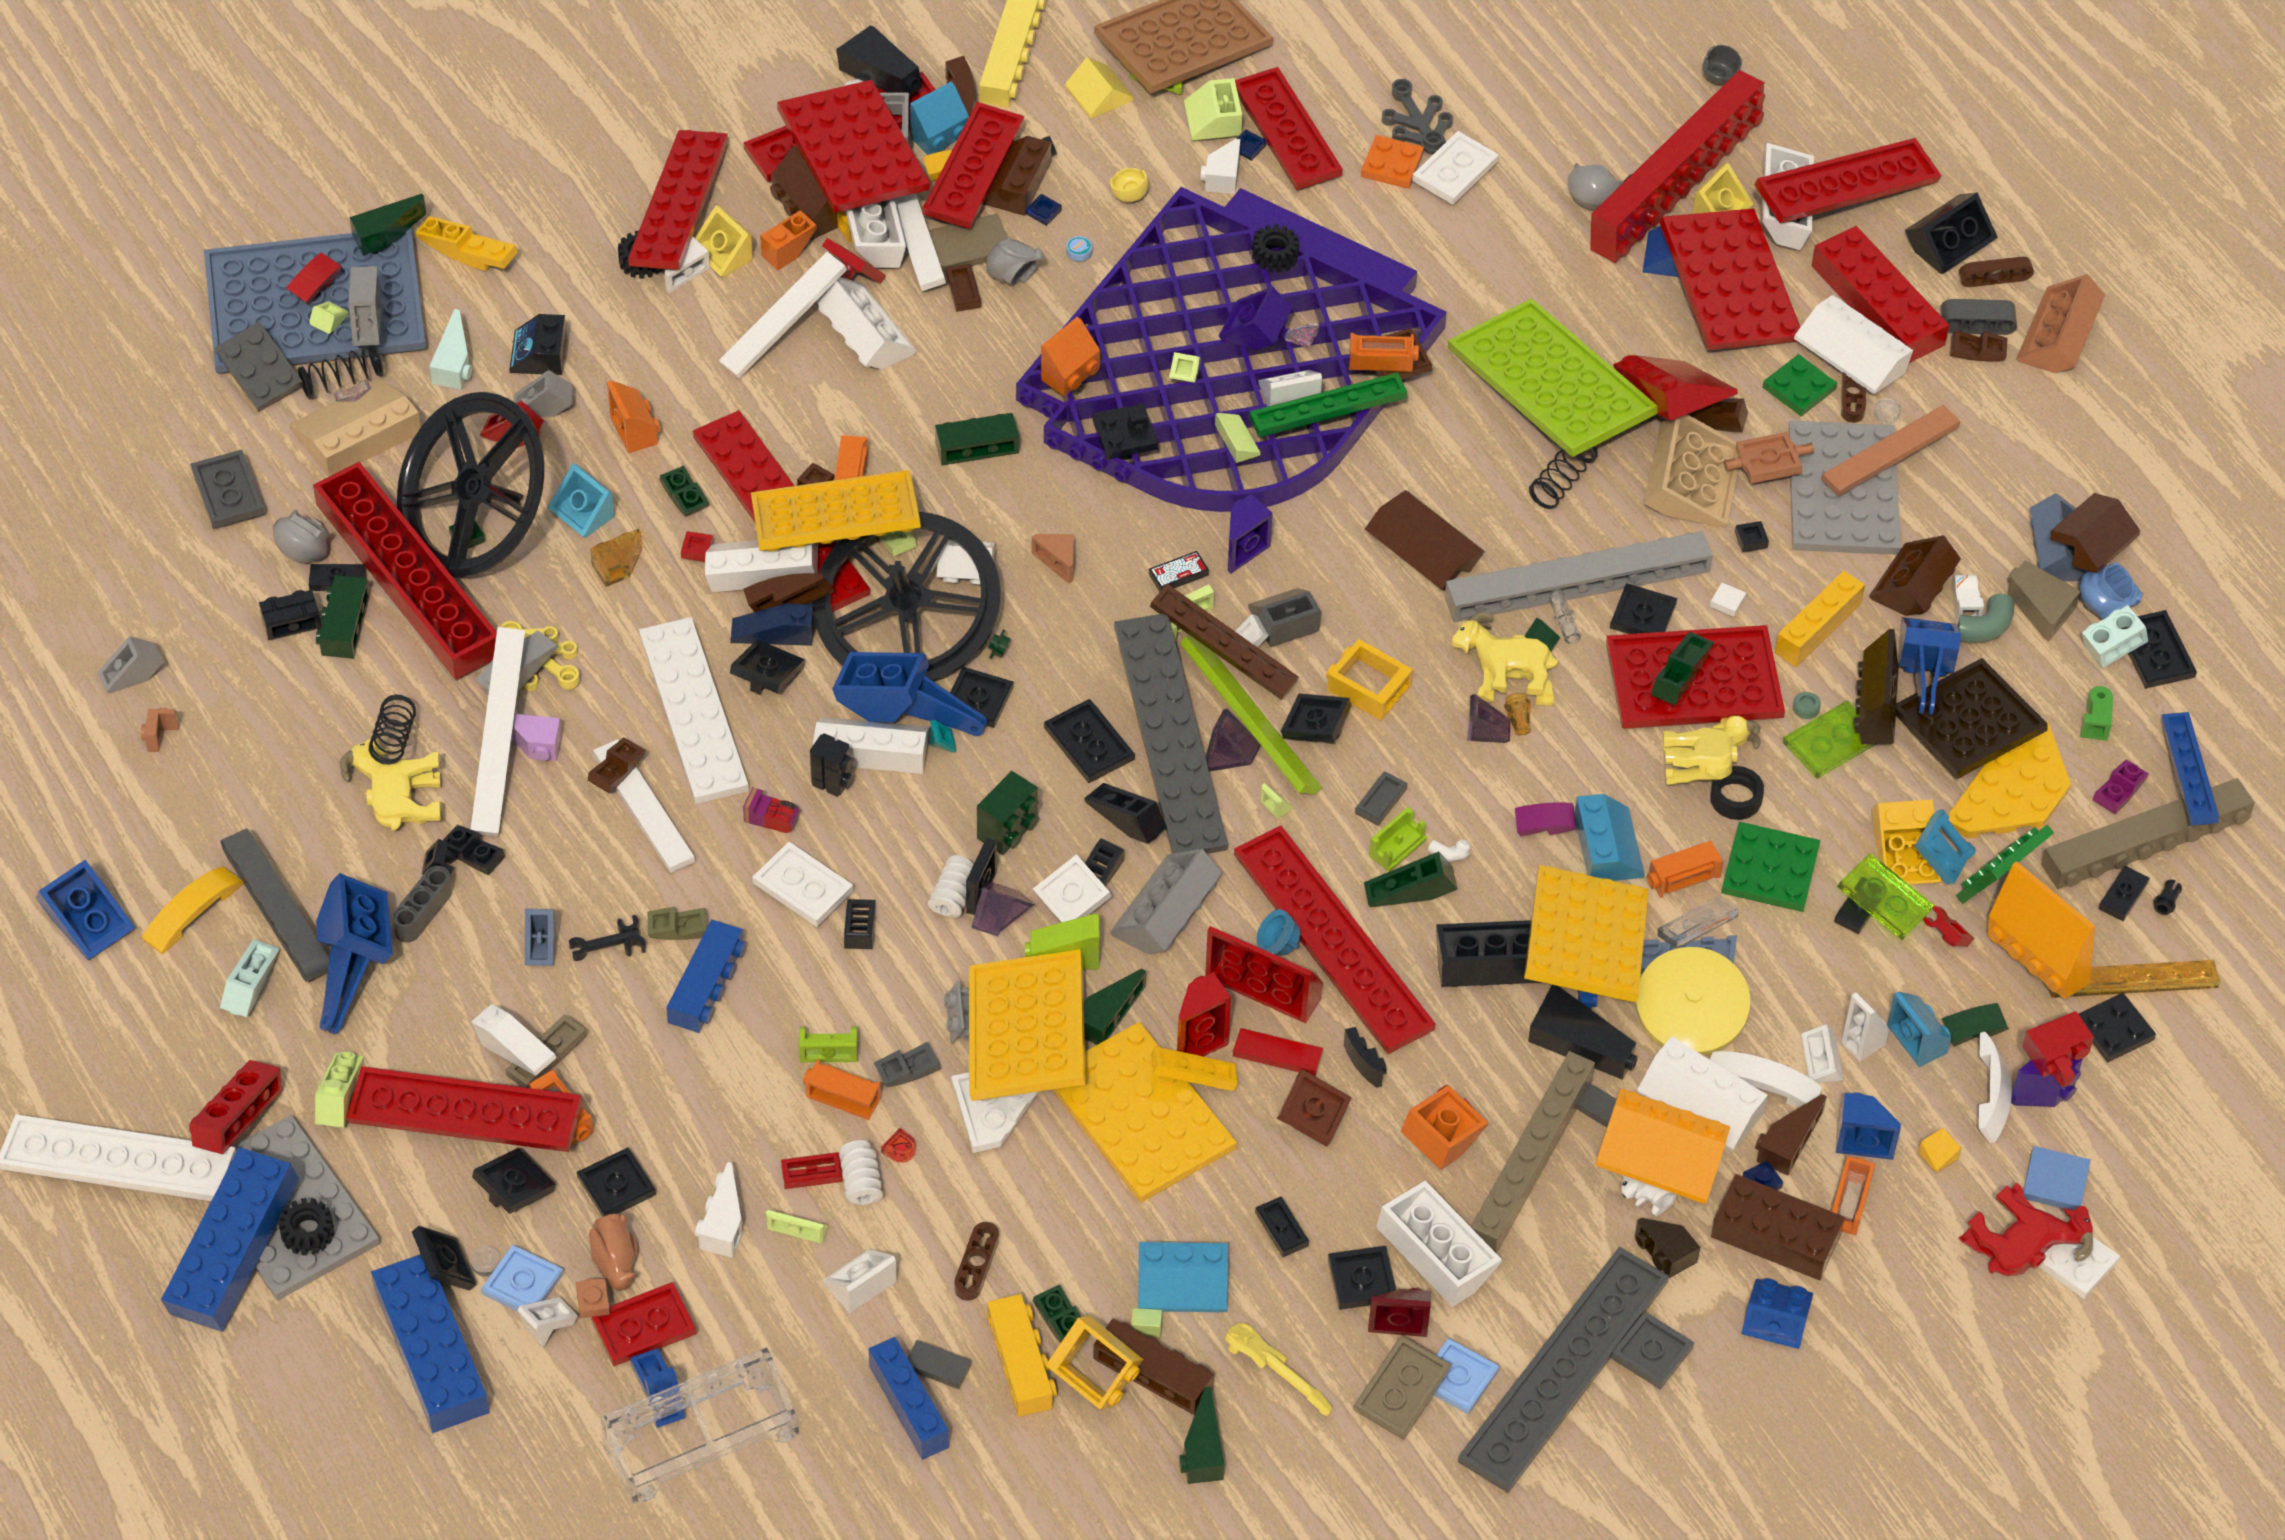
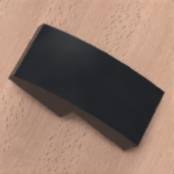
[443,824,505,875]
[1343,1027,1387,1088]

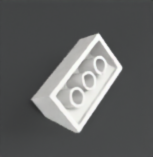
[1762,143,1814,250]
[846,199,906,268]
[816,277,917,369]
[1794,295,1913,394]
[705,540,818,592]
[813,717,930,774]
[1637,1036,1768,1152]
[1376,1180,1502,1307]

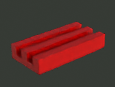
[781,1152,843,1189]

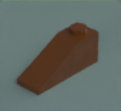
[1755,1094,1827,1176]

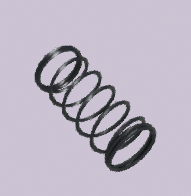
[298,345,384,399]
[1529,446,1598,509]
[369,694,416,765]

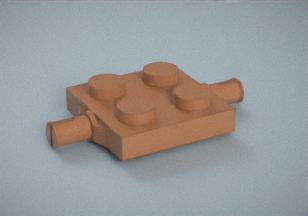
[1724,432,1814,484]

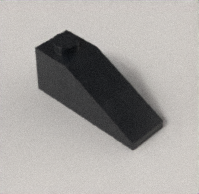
[1084,783,1167,844]

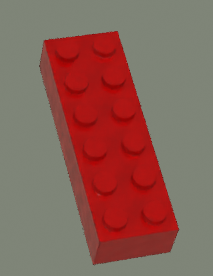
[1811,226,1949,363]

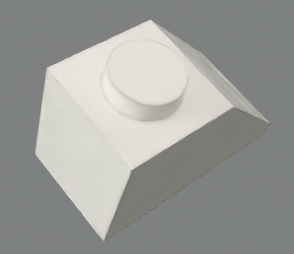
[1200,139,1240,194]
[665,236,710,293]

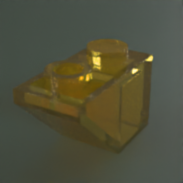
[590,528,643,587]

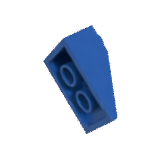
[36,860,135,961]

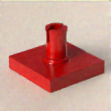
[822,238,886,284]

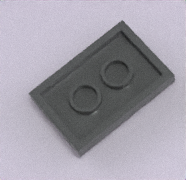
[215,321,303,412]
[190,450,265,529]

